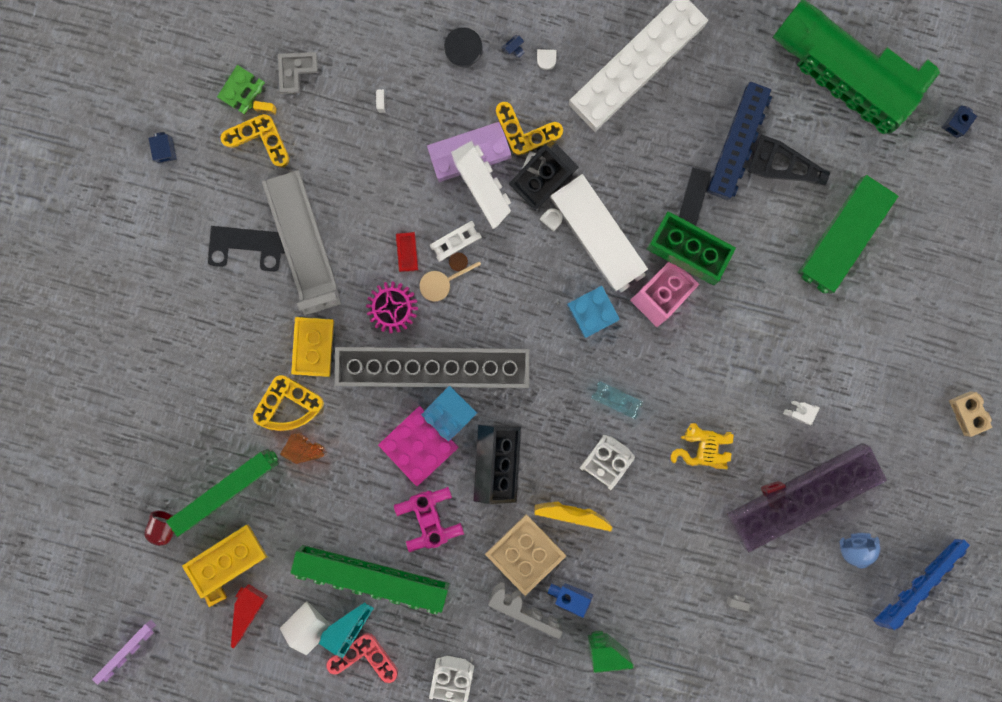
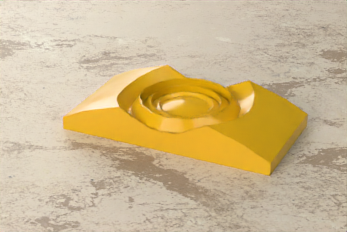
[534,501,612,532]

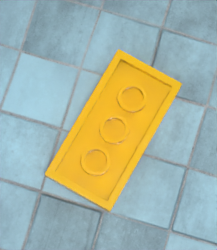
[182,524,268,599]

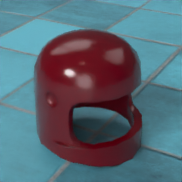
[144,510,174,546]

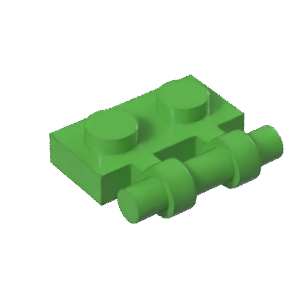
[217,65,265,115]

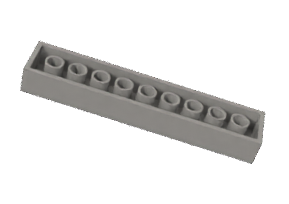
[335,347,529,388]

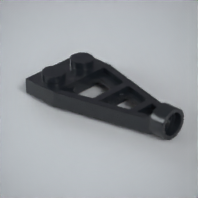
[748,135,830,186]

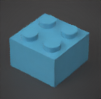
[567,286,620,338]
[421,386,477,442]

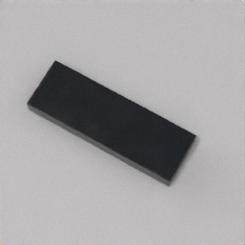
[678,168,711,226]

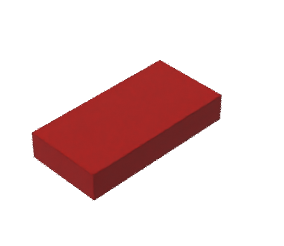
[396,232,419,272]

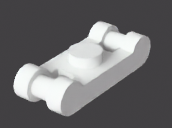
[429,221,482,262]

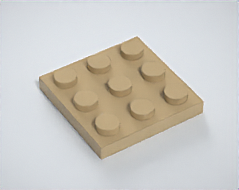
[485,514,566,596]

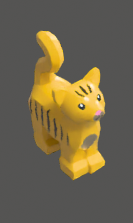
[670,423,734,469]

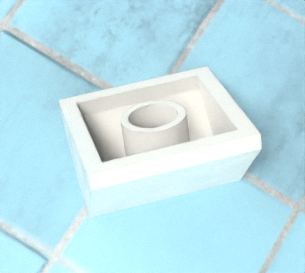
[280,601,331,655]

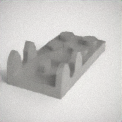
[488,582,563,639]

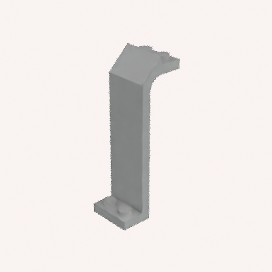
[261,170,341,315]

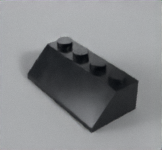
[473,425,521,504]

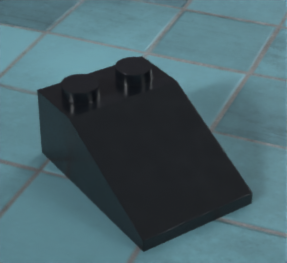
[509,140,579,211]

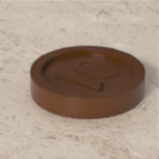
[449,252,468,272]

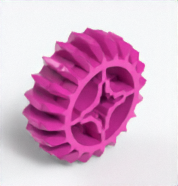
[366,281,418,333]

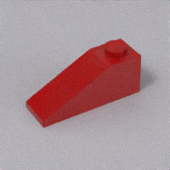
[231,584,268,649]

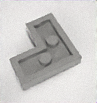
[278,52,318,94]

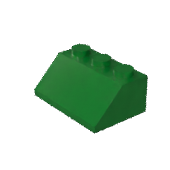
[588,631,634,673]

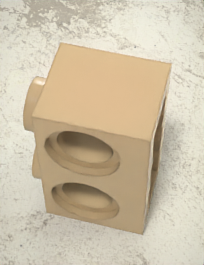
[949,391,992,437]

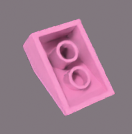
[630,262,700,327]

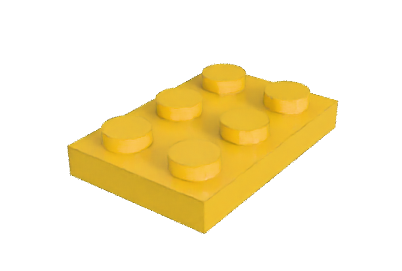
[291,317,334,377]

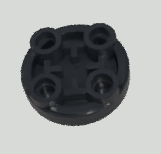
[444,27,483,68]

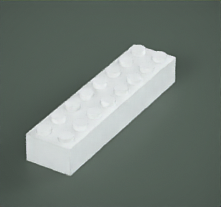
[569,0,708,132]

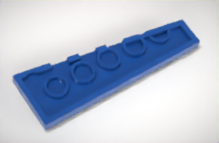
[873,539,970,630]

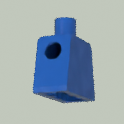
[547,583,594,618]

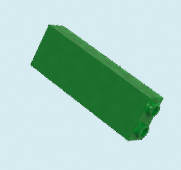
[798,175,899,294]
[166,449,279,537]

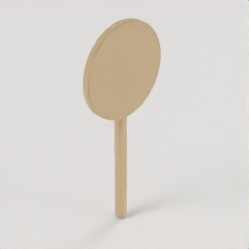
[420,262,481,301]

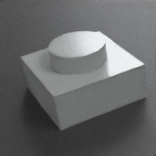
[726,594,750,611]

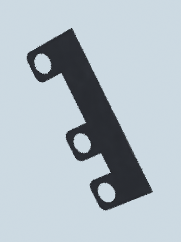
[208,226,285,272]

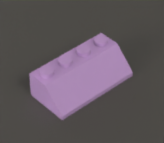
[427,122,511,182]

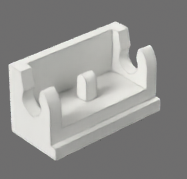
[783,401,820,425]

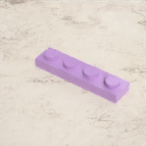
[92,620,156,685]

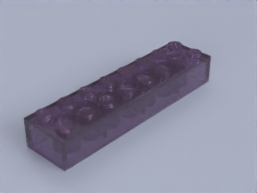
[727,443,887,552]

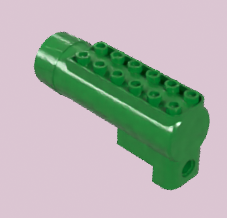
[772,0,940,134]

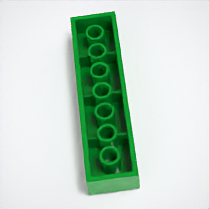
[290,545,450,614]

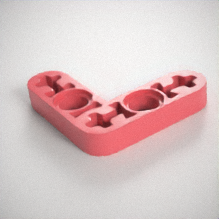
[327,633,398,683]

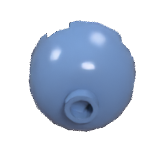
[839,533,880,568]

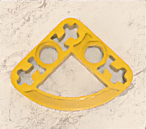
[253,375,324,431]

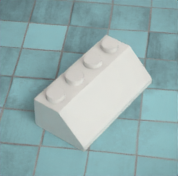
[451,141,511,229]

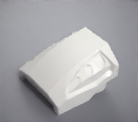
[580,435,635,490]
[429,656,474,702]

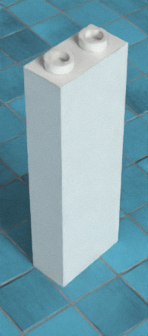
[550,174,648,292]

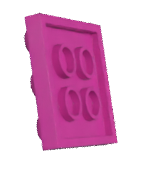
[378,406,459,486]

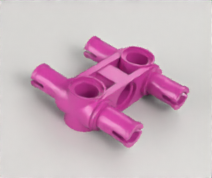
[394,487,464,553]

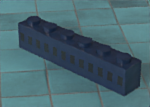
[706,81,772,200]

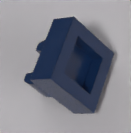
[501,35,525,58]

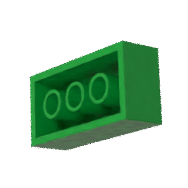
[646,211,736,286]

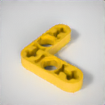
[496,102,563,156]
[220,114,290,168]

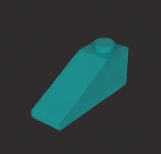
[318,603,374,658]

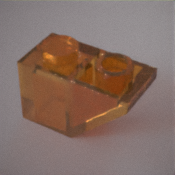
[280,432,327,464]

